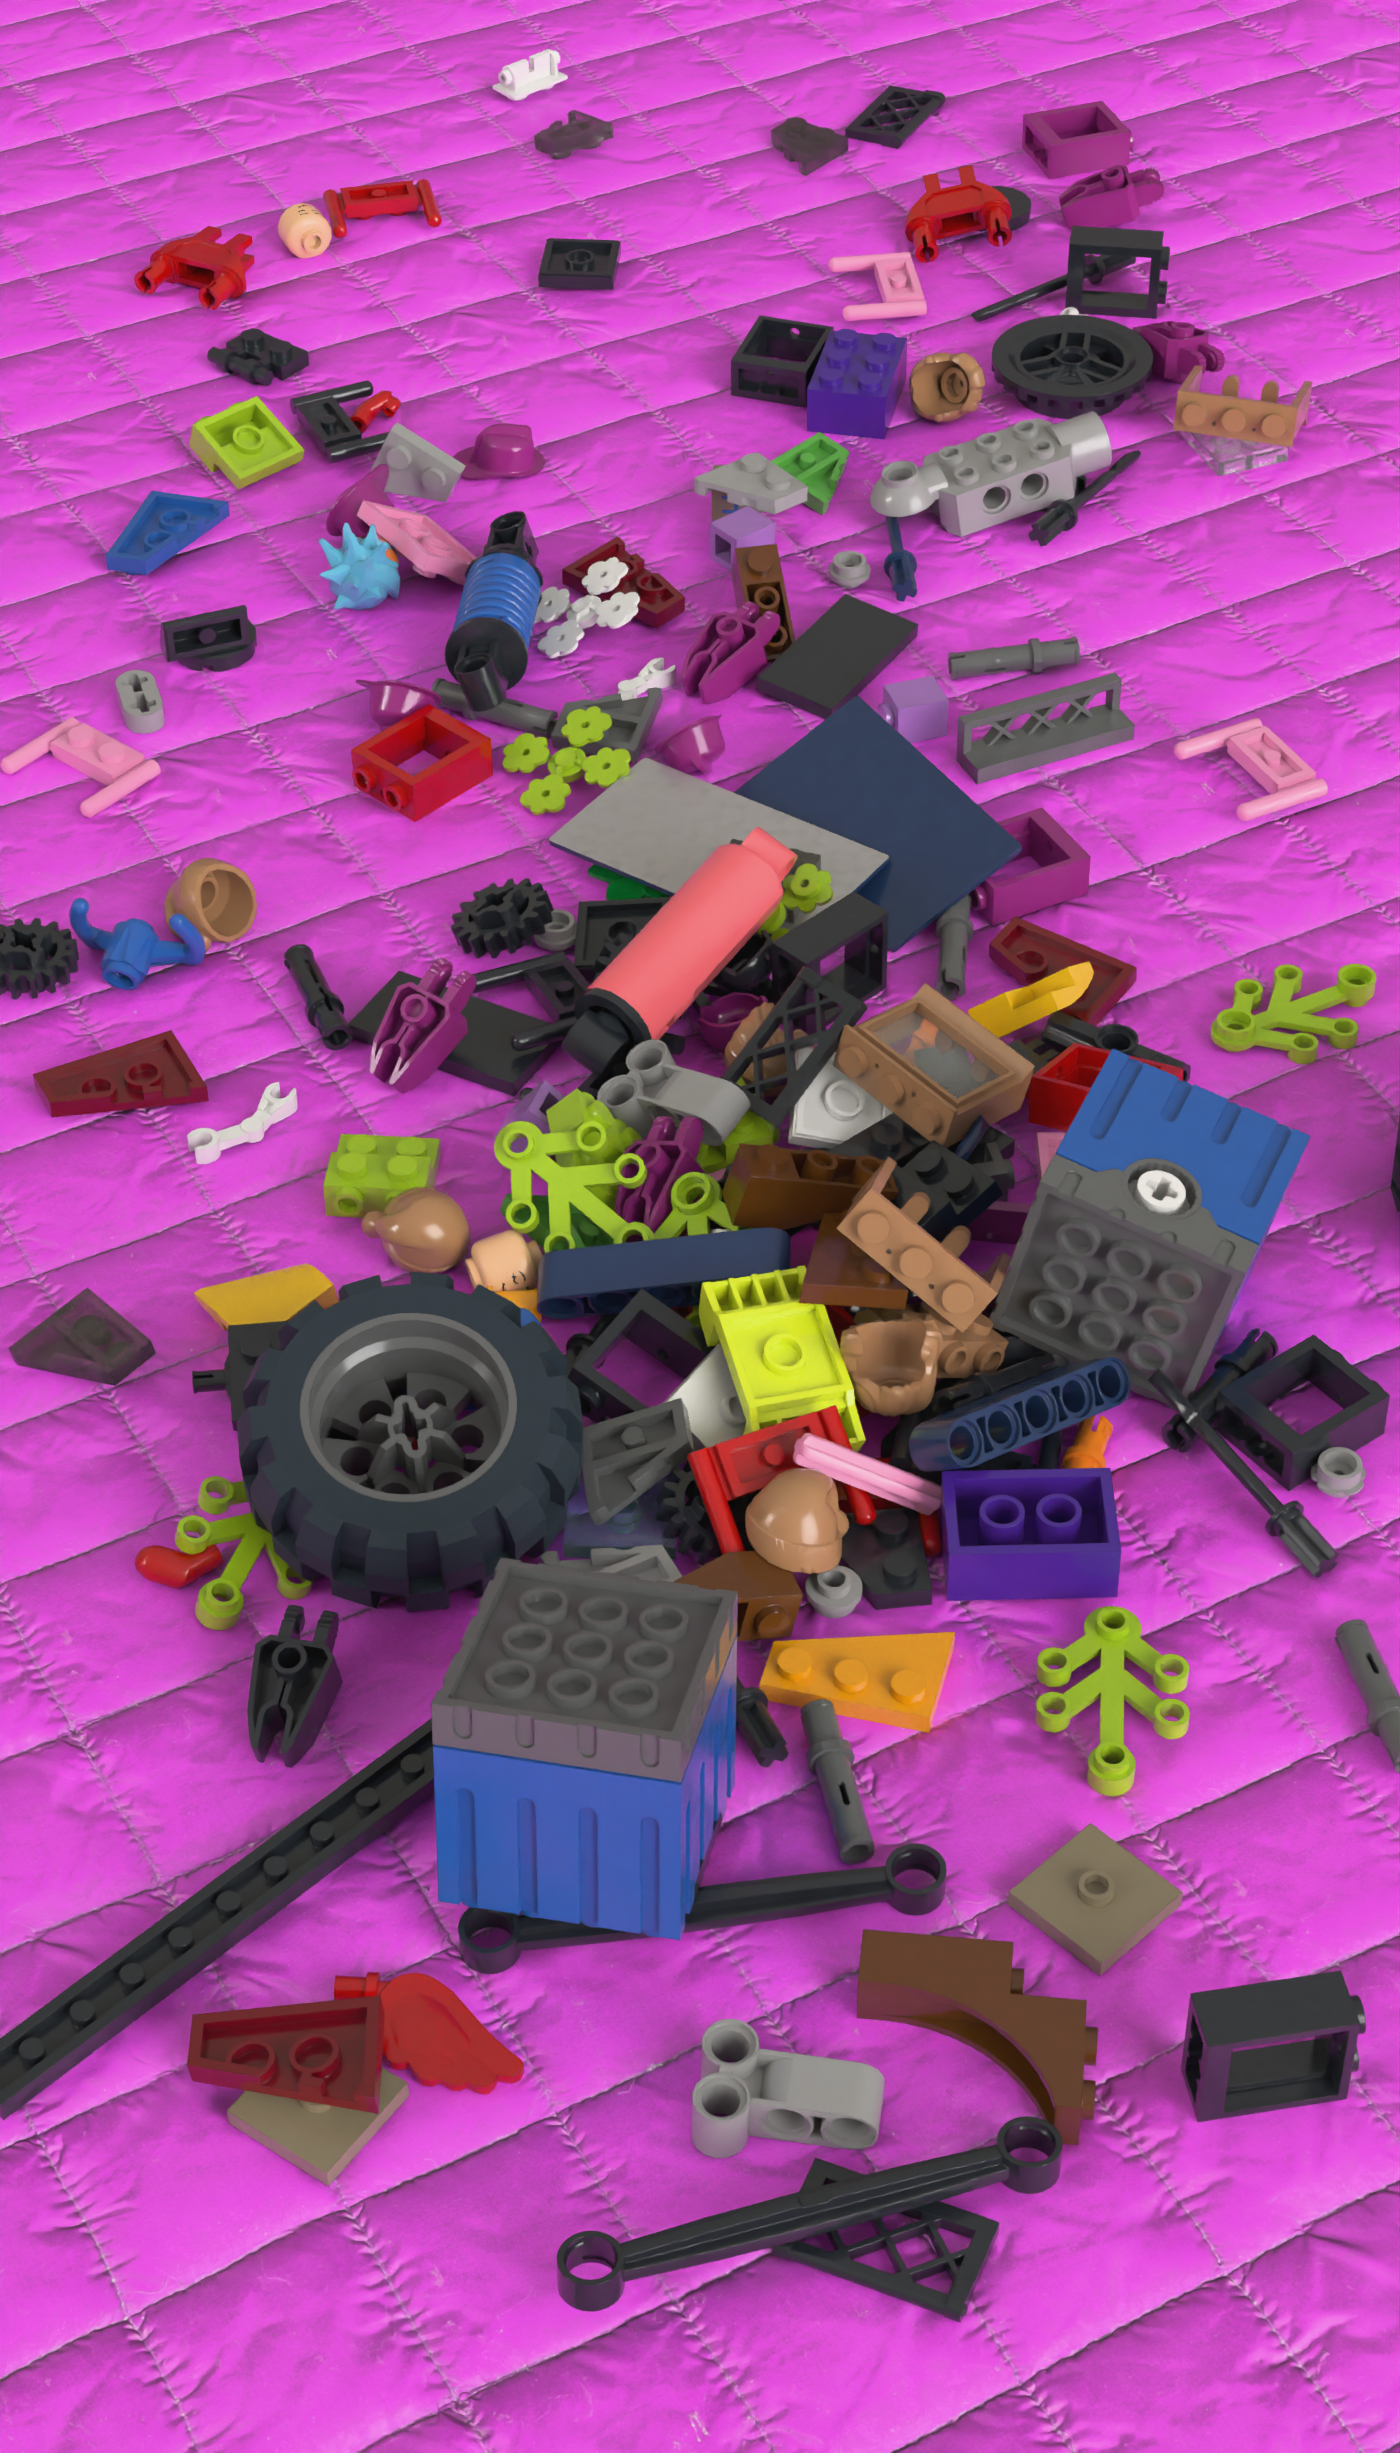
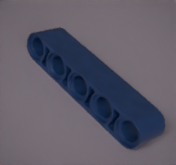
[537,1228,791,1320]
[909,1357,1131,1472]

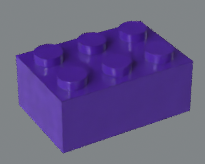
[807,329,907,439]
[940,1468,1121,1601]

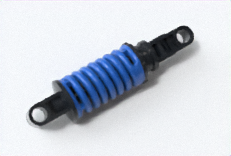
[445,511,543,712]

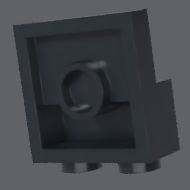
[890,1140,1003,1243]

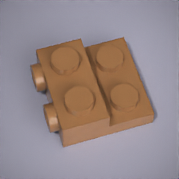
[853,1301,1009,1378]

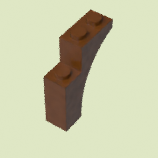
[857,1929,1098,2145]

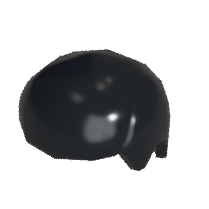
[712,929,773,992]

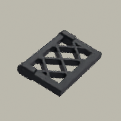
[845,85,946,149]
[719,966,868,1128]
[772,2157,1000,2323]

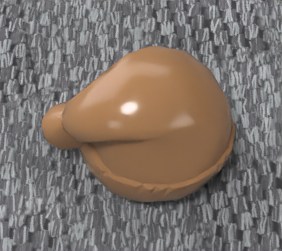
[164,858,258,953]
[361,1187,470,1274]
[745,1468,849,1574]

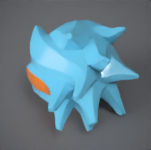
[318,523,400,610]

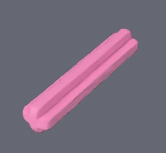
[793,1433,941,1515]

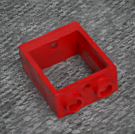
[351,704,493,822]
[1025,1043,1184,1132]

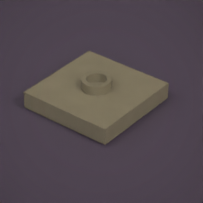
[1008,1823,1183,1976]
[227,2067,409,2187]

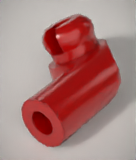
[350,390,401,433]
[135,1544,223,1589]

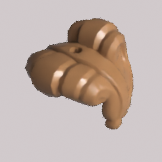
[909,352,985,422]

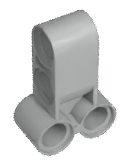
[597,1039,751,1147]
[691,2019,885,2158]

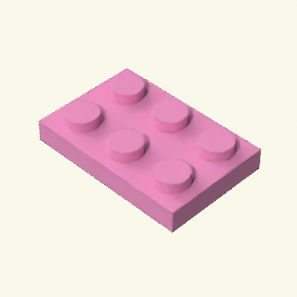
[357,500,477,585]

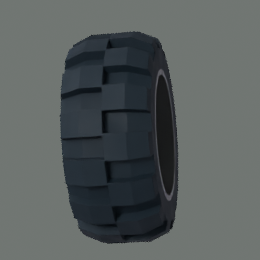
[237,1271,583,1612]

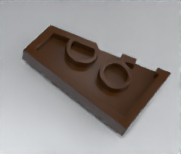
[799,1209,909,1310]

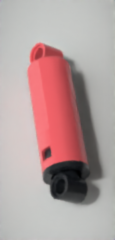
[561,826,798,1079]

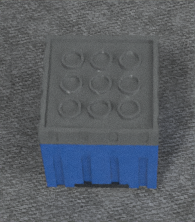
[989,1049,1311,1410]
[431,1558,738,1940]

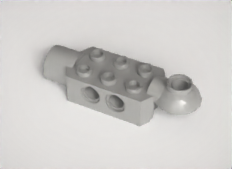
[870,411,1112,537]

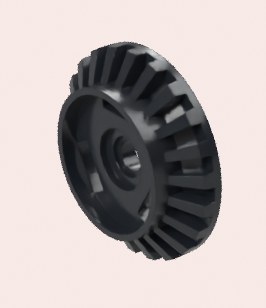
[991,315,1153,419]

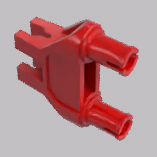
[905,165,1012,263]
[134,226,255,310]

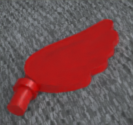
[334,1972,525,2095]

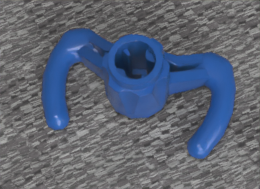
[69,898,206,990]

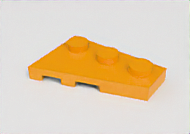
[759,1632,955,1733]

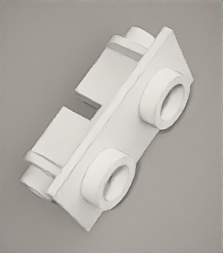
[492,49,568,101]

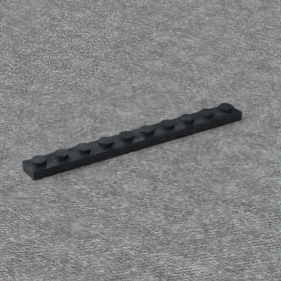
[0,1718,434,2120]

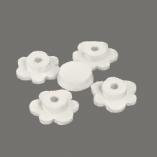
[534,557,640,659]

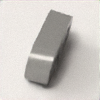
[116,670,165,734]

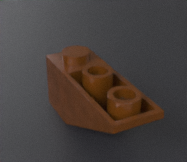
[731,544,795,662]
[722,1143,899,1230]
[674,1551,803,1641]

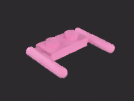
[828,252,927,321]
[0,717,161,818]
[1174,718,1328,821]

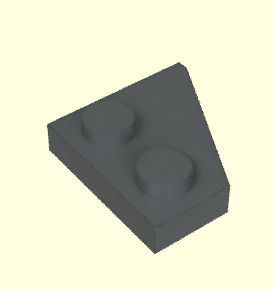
[551,687,663,763]
[582,1398,694,1526]

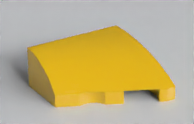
[967,961,1094,1038]
[194,1263,339,1331]

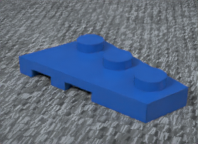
[106,491,230,575]

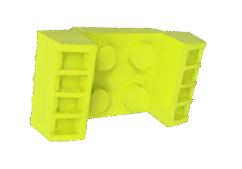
[698,1265,866,1452]

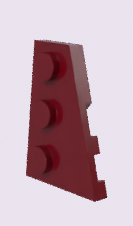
[562,536,685,628]
[989,916,1137,1026]
[33,1030,209,1118]
[187,1996,385,2114]

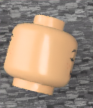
[278,203,332,258]
[465,1229,542,1291]

